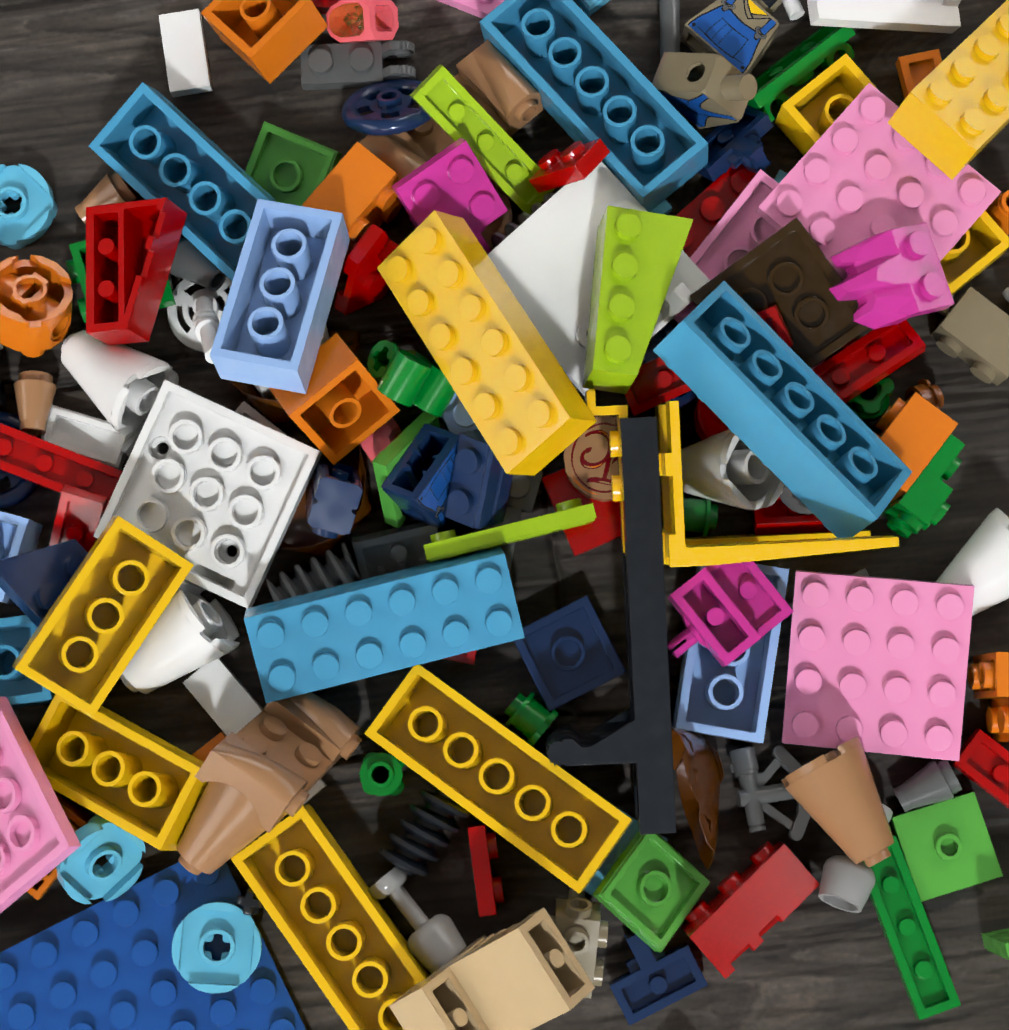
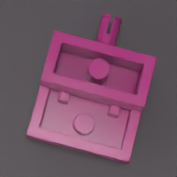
[391,138,508,255]
[667,542,794,667]

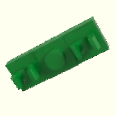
[747,26,856,122]

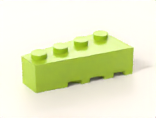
[583,205,693,394]

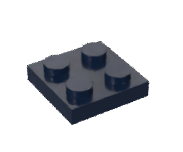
[514,595,626,711]

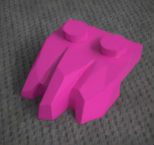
[829,222,955,329]

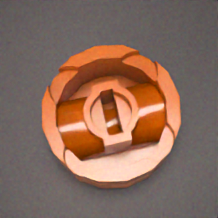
[0,255,73,358]

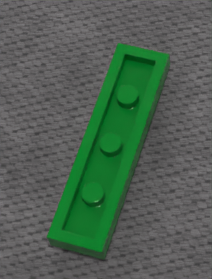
[863,835,961,1020]

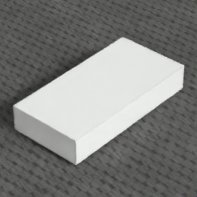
[158,9,213,97]
[41,405,130,470]

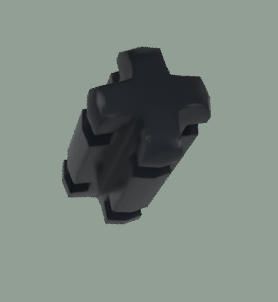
[236,888,264,915]

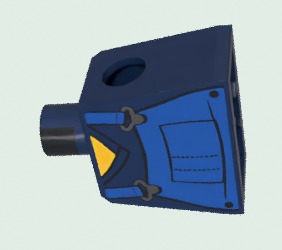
[381,423,459,528]

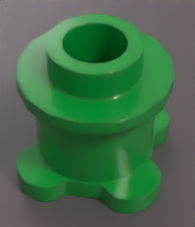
[847,378,894,420]
[683,494,718,538]
[504,692,559,746]
[359,752,405,796]

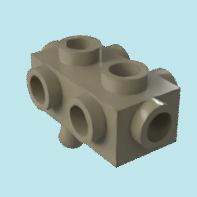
[549,888,608,999]

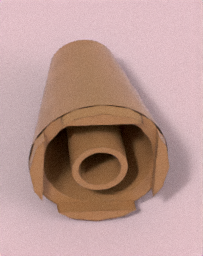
[781,736,895,868]
[176,782,288,875]

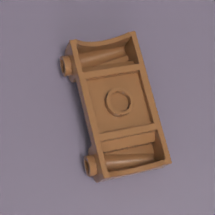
[360,40,543,181]
[195,692,362,833]

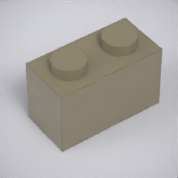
[931,287,1009,386]

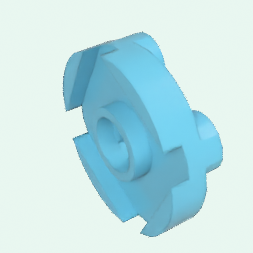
[0,164,58,250]
[56,815,146,904]
[172,902,262,994]

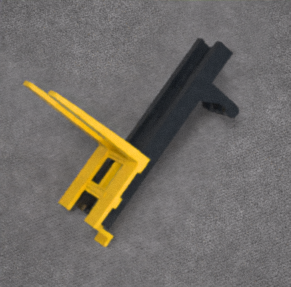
[544,389,899,835]

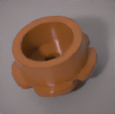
[906,379,944,410]

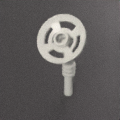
[167,276,232,364]

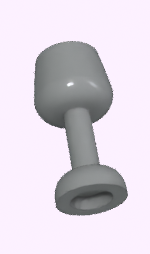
[818,804,893,913]
[368,867,467,974]

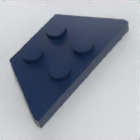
[0,539,88,627]

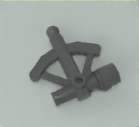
[729,745,811,842]

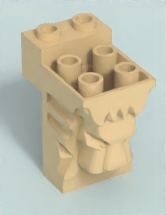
[389,907,595,1030]

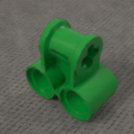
[367,340,455,417]

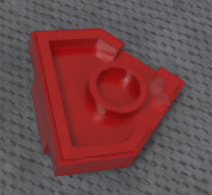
[335,224,399,315]

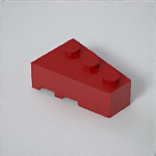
[86,197,188,345]
[681,841,820,979]

